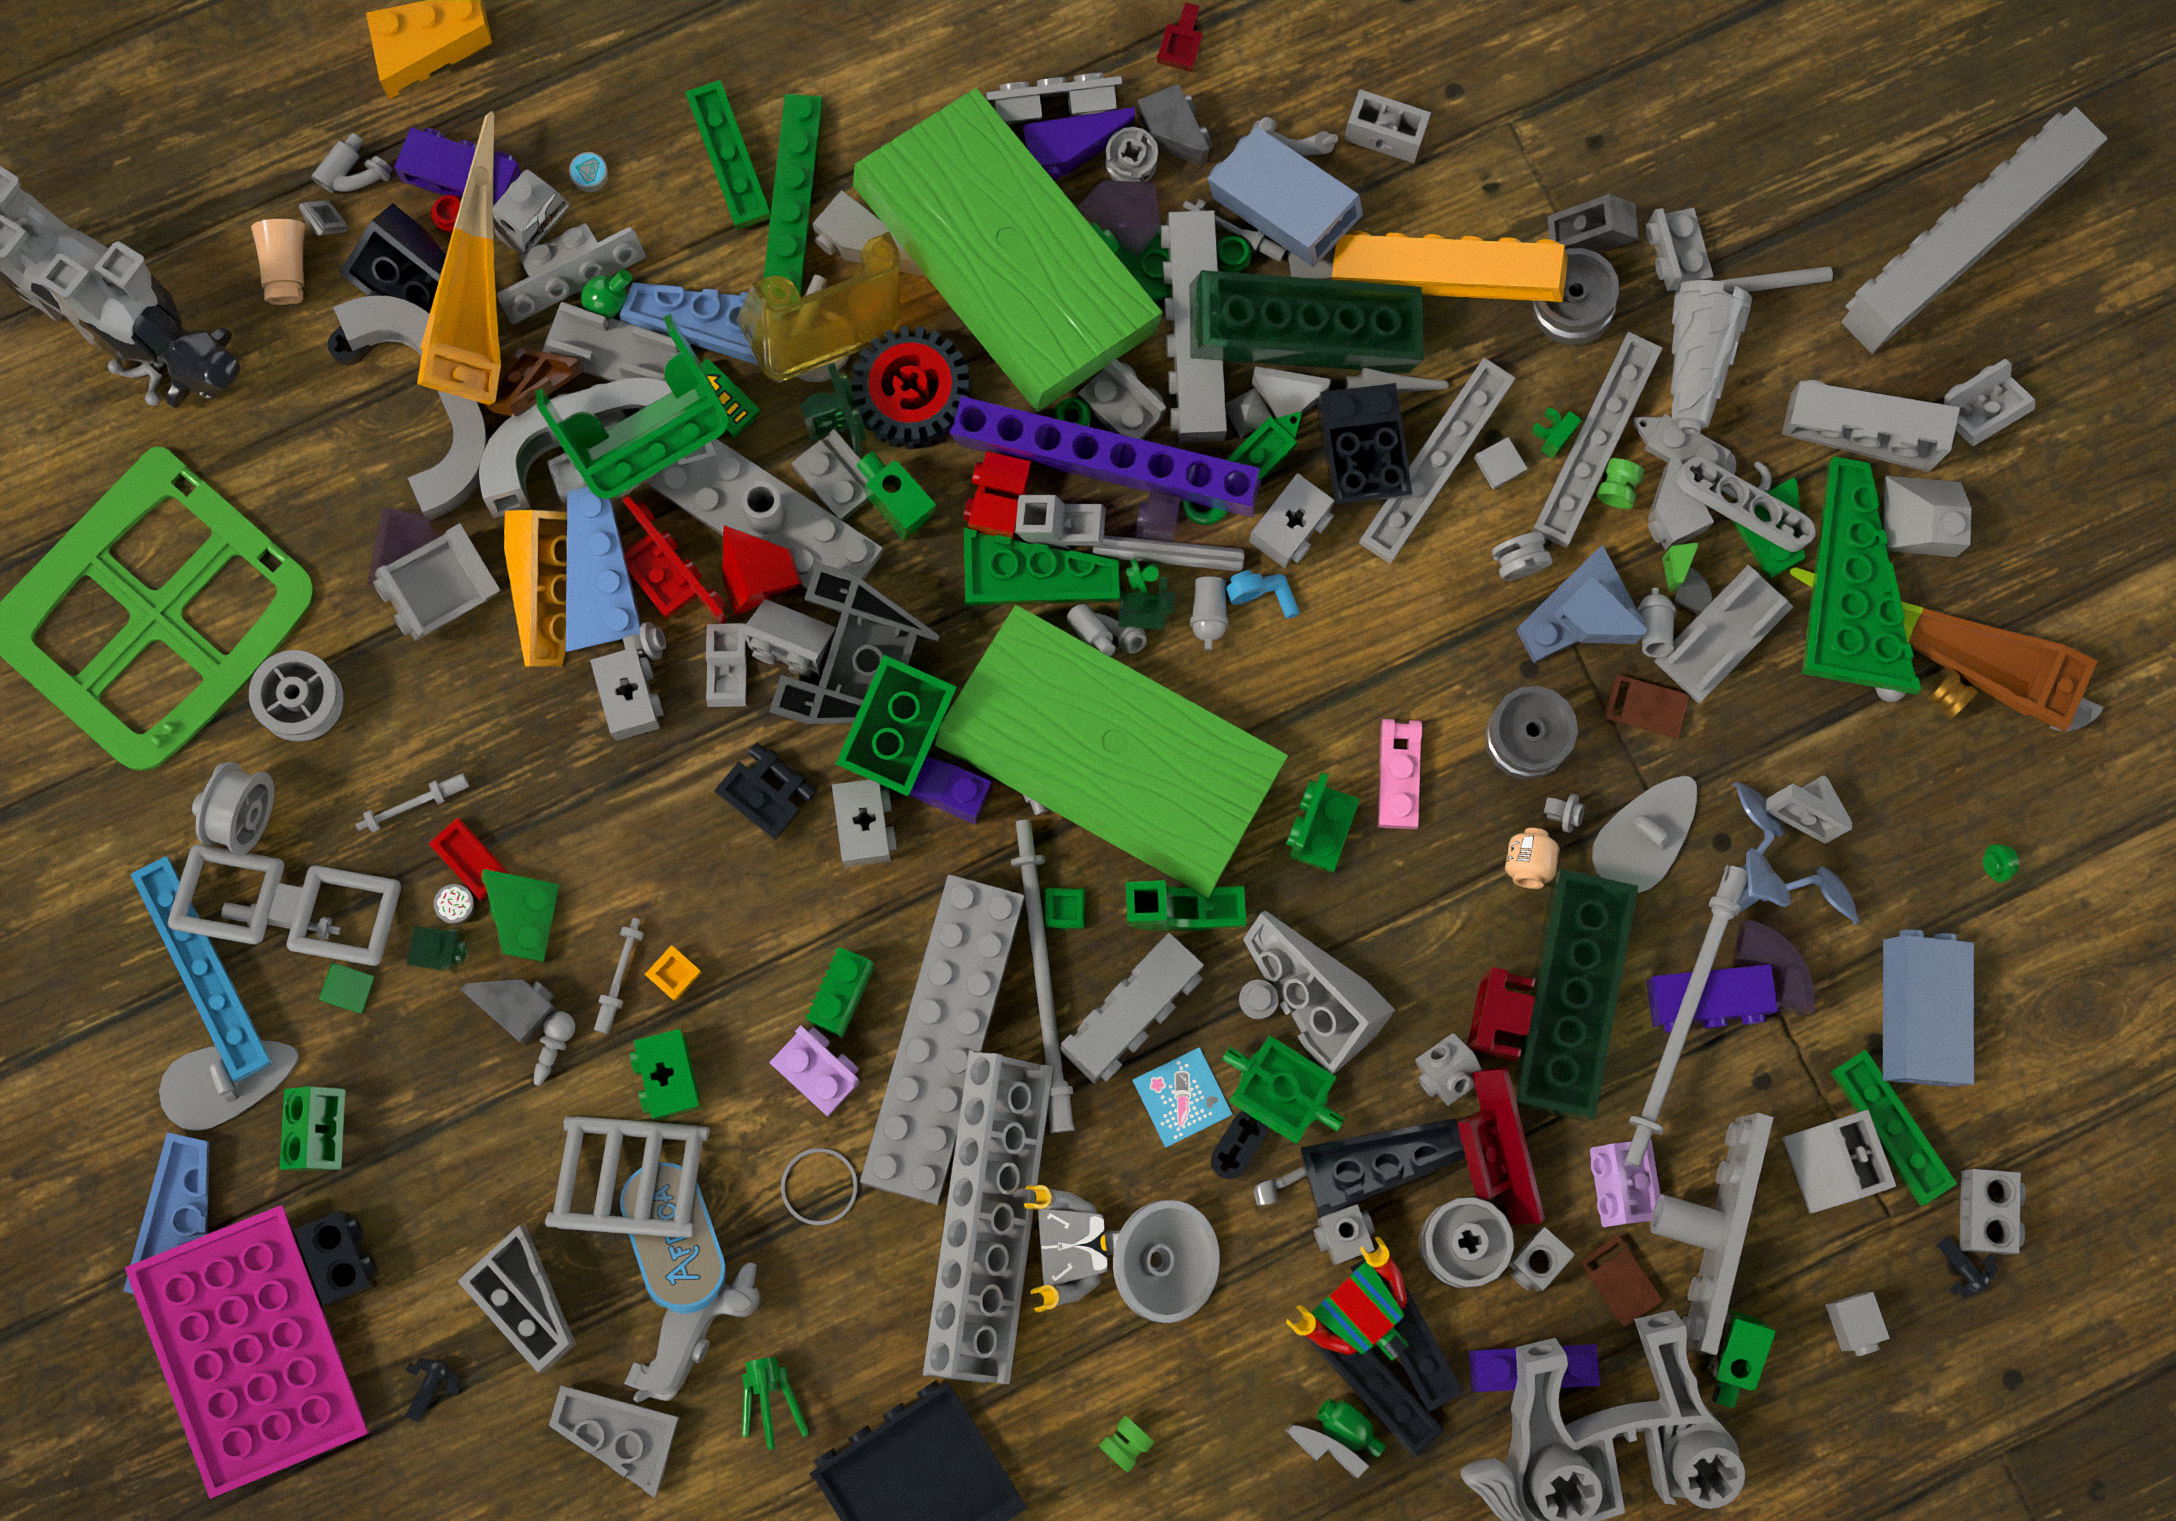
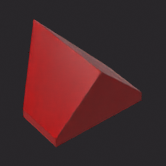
[722,525,803,615]

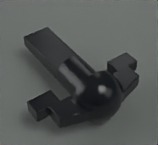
[1936,1236,1998,1298]
[405,1357,461,1422]

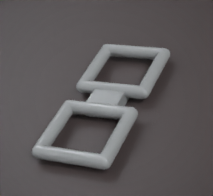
[168,844,401,966]

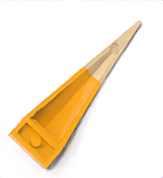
[417,111,501,405]

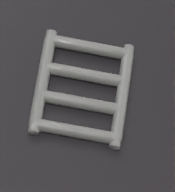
[545,1116,710,1238]

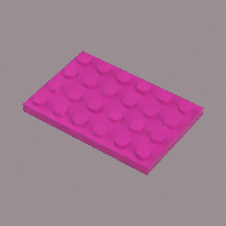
[125,1205,369,1499]

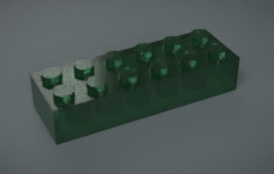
[1189,270,1424,373]
[1512,869,1638,1122]

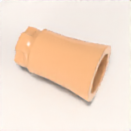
[251,219,306,305]

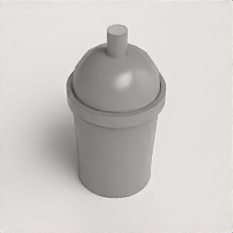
[1190,577,1229,651]
[1637,588,1676,658]

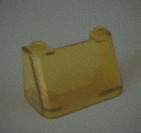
[736,232,900,381]

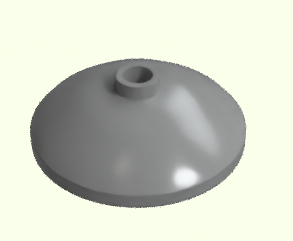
[1113,1200,1220,1323]

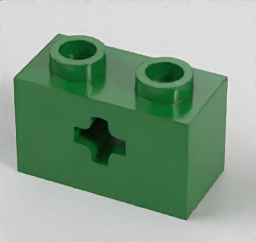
[629,1029,703,1121]

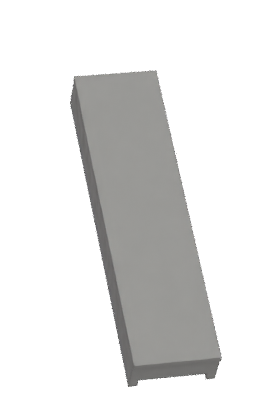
[923,1050,1053,1384]

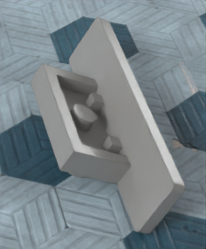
[497,223,646,324]

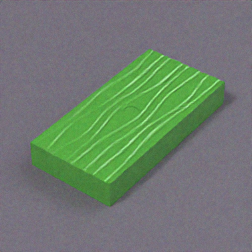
[853,88,1163,412]
[935,605,1288,898]

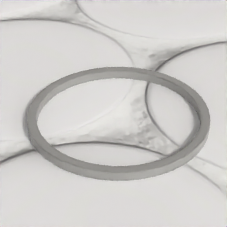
[781,1148,858,1225]

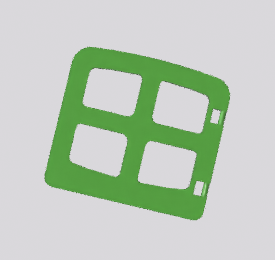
[0,446,315,771]

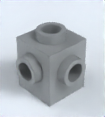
[1415,1033,1481,1106]
[1313,1204,1375,1265]

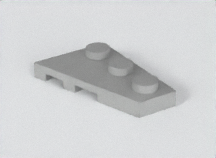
[549,1385,680,1498]

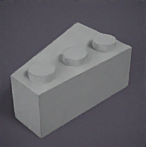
[458,1225,576,1373]

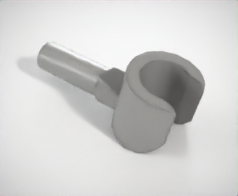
[1254,1167,1306,1206]

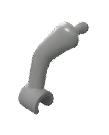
[1251,117,1338,156]

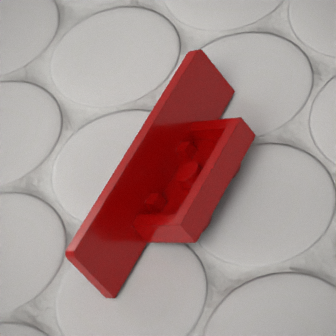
[622,495,727,624]

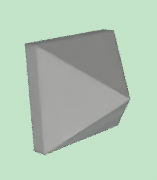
[299,200,349,235]
[1225,388,1273,439]

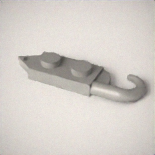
[1632,414,1772,499]

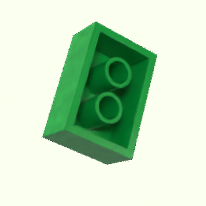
[835,655,957,796]

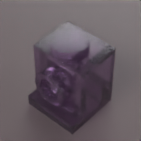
[1135,492,1180,542]

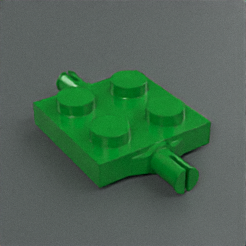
[1221,1035,1346,1144]

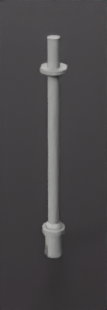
[1011,820,1075,1134]
[1625,865,1748,1167]

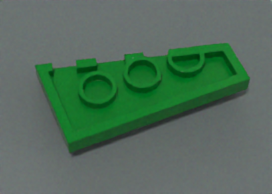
[964,528,1120,606]

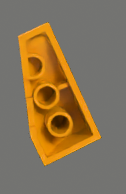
[504,510,567,667]

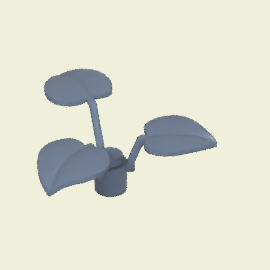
[1732,782,1860,925]

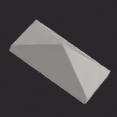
[1251,366,1330,422]

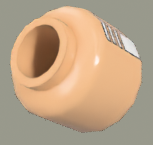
[1505,828,1560,889]

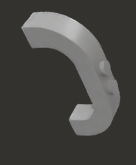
[333,296,489,522]
[479,378,716,519]

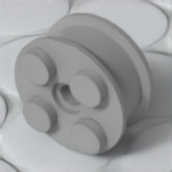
[249,650,344,742]
[192,762,274,856]

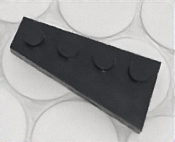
[1300,1118,1466,1218]

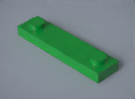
[685,80,771,230]
[1830,1049,1957,1206]

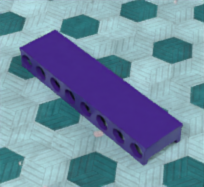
[950,396,1261,518]

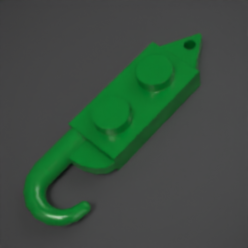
[1182,412,1302,525]

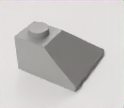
[1882,476,1971,557]

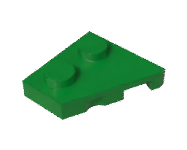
[1731,477,1805,580]

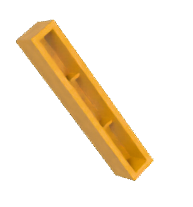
[1332,231,1568,302]

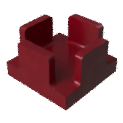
[1467,967,1535,1061]

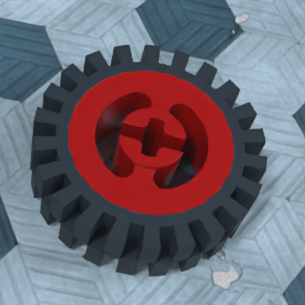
[851,326,971,449]

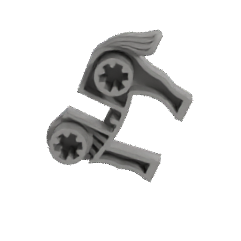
[1460,1310,1745,1521]

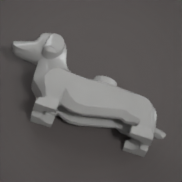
[624,1262,761,1403]

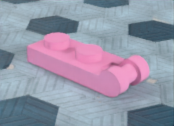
[1378,719,1422,829]

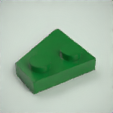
[481,869,559,963]

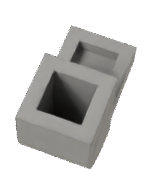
[1015,495,1106,550]

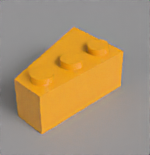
[366,0,492,100]

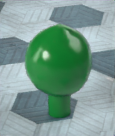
[581,269,632,320]

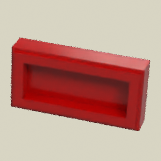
[428,817,510,902]

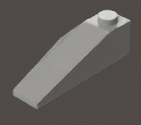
[1243,911,1395,1074]

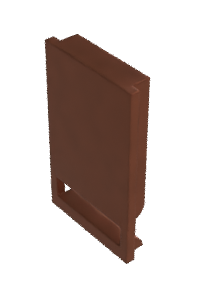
[1604,674,1689,739]
[1579,1235,1663,1328]

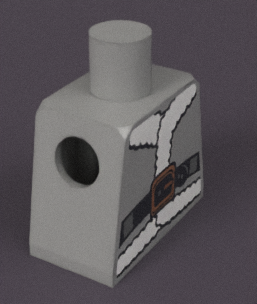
[492,169,571,255]

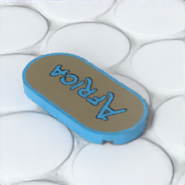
[620,1162,726,1314]

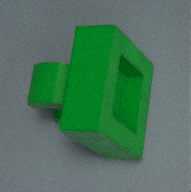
[1532,408,1582,459]

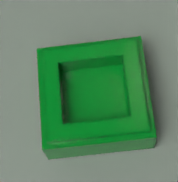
[1045,888,1085,930]

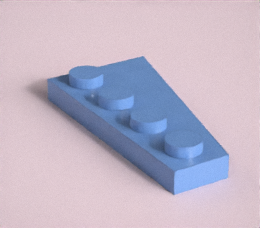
[620,283,788,367]
[566,487,641,652]
[123,1132,210,1294]

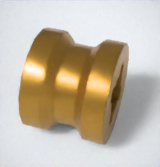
[1927,670,1977,719]

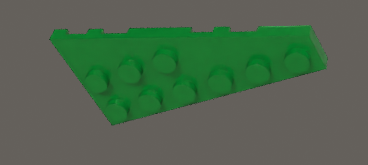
[1802,456,1921,695]

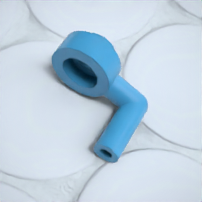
[1226,570,1300,619]

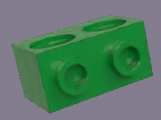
[280,1086,345,1172]

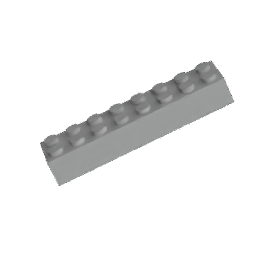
[1841,106,2108,354]
[860,874,1025,1206]

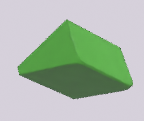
[1662,543,1698,592]

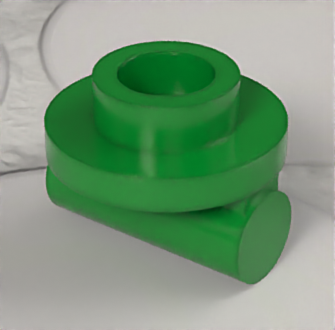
[1126,557,1159,595]

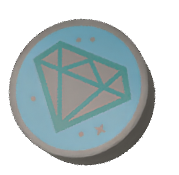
[569,152,608,192]

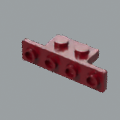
[1457,1068,1545,1225]

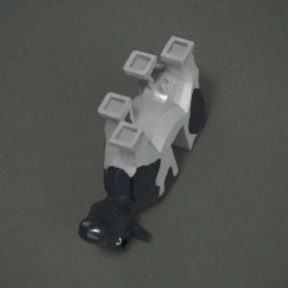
[0,166,241,408]

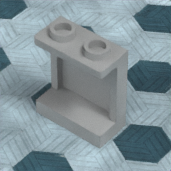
[373,523,500,641]

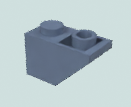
[1554,576,1648,644]

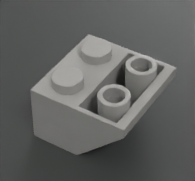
[743,599,837,679]
[1782,1110,1896,1214]

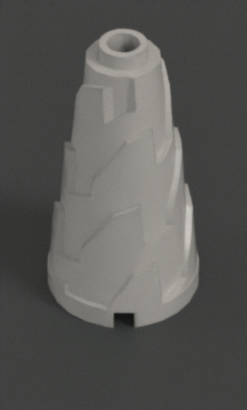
[1671,280,1752,434]

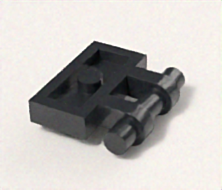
[714,742,818,841]

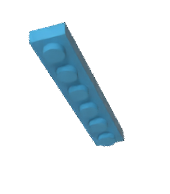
[130,856,273,1083]

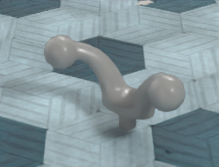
[108,359,164,406]

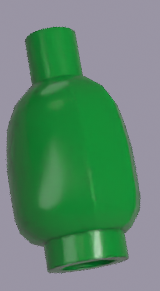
[1316,1398,1386,1458]

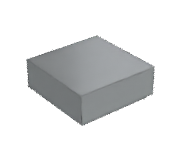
[1474,437,1527,490]

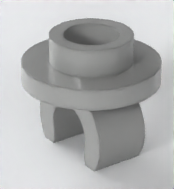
[623,622,666,660]
[1544,794,1585,833]

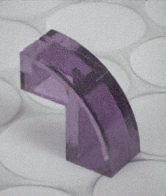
[1733,920,1815,1016]

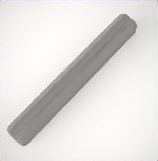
[1093,535,1244,571]

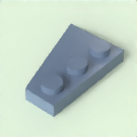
[1516,545,1637,664]

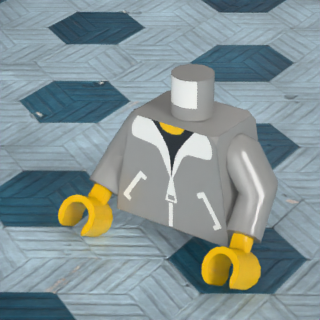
[1024,1185,1121,1312]

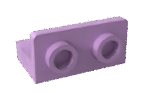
[769,1025,861,1117]
[1590,1139,1660,1227]

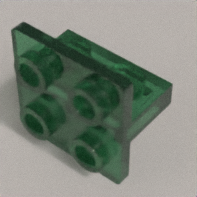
[800,363,867,455]

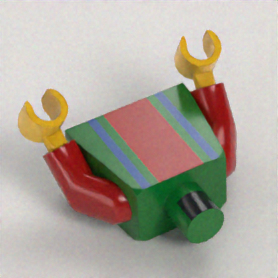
[1286,1237,1409,1361]

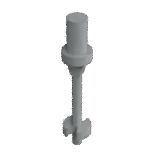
[1183,199,1287,262]
[355,773,469,833]
[221,902,341,940]
[594,918,644,1035]

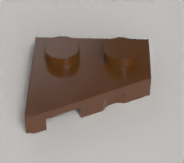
[481,347,584,417]

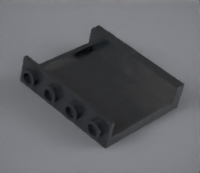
[809,1379,1027,1521]

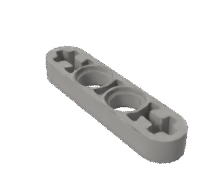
[1676,457,1815,552]

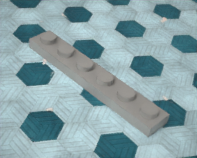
[1532,332,1662,548]
[1359,358,1515,564]

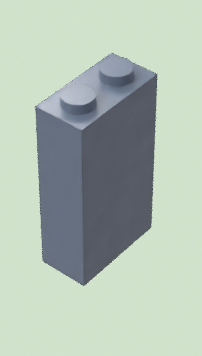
[1207,126,1363,268]
[1883,930,1974,1087]

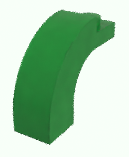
[1125,880,1246,932]

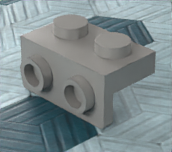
[1944,359,2035,446]

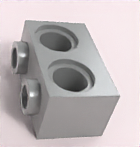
[1959,1169,2026,1255]

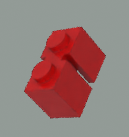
[963,451,1031,540]

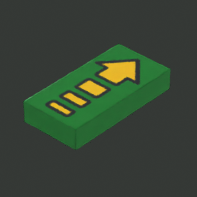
[701,358,761,439]

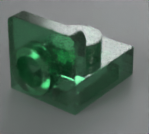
[1118,577,1175,630]
[407,926,468,974]

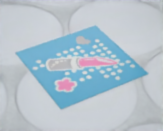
[1133,1047,1233,1148]

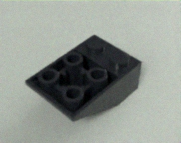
[1316,383,1413,505]

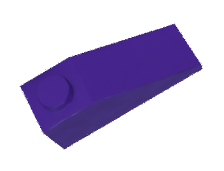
[1023,107,1135,181]
[909,756,992,825]

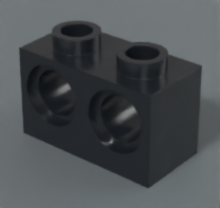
[294,1210,379,1306]

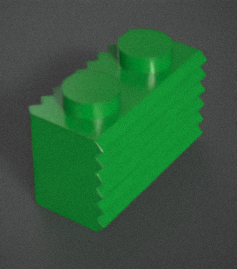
[805,947,875,1039]

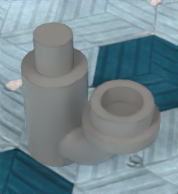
[311,133,393,193]
[1067,604,1147,656]

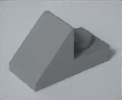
[1765,776,1852,844]

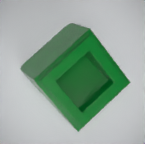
[319,963,375,1015]

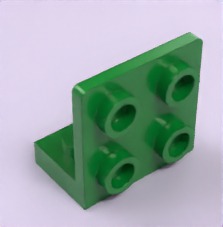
[1286,772,1360,873]

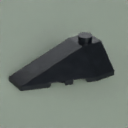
[339,204,446,314]

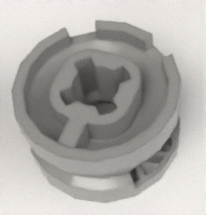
[1105,127,1158,188]
[1491,532,1553,581]

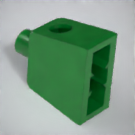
[856,451,936,541]

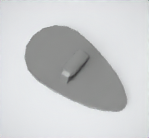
[1592,776,1697,894]
[159,1040,299,1131]

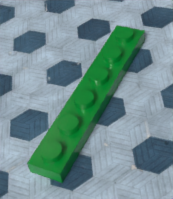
[761,94,823,309]

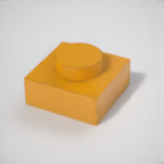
[645,945,702,1002]

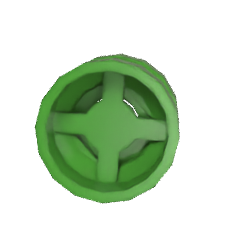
[1596,458,1645,510]
[1098,1415,1155,1473]

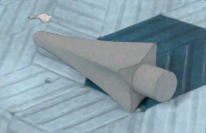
[1345,368,1449,394]

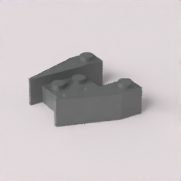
[769,562,939,724]

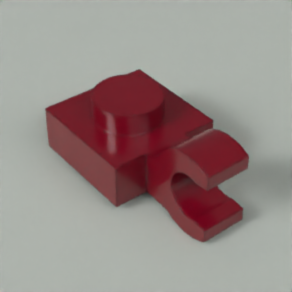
[1157,2,1203,73]

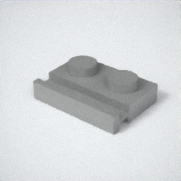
[791,429,870,522]

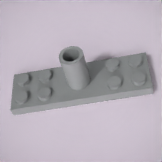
[650,439,883,613]
[1650,1113,1774,1355]

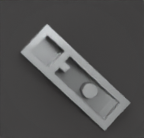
[813,190,926,277]

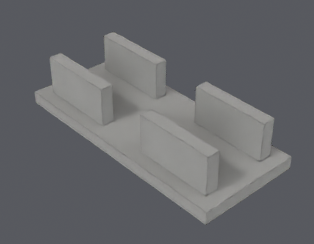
[985,73,1122,125]
[542,302,691,382]
[1654,565,1793,704]

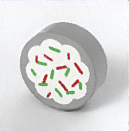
[434,884,476,925]

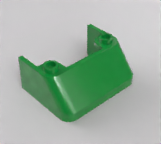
[535,314,728,499]

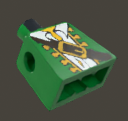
[1707,1309,1776,1408]

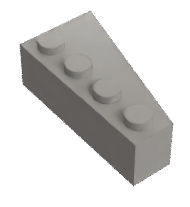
[1782,380,1960,472]
[1060,933,1204,1084]

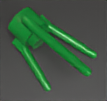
[742,1357,809,1451]

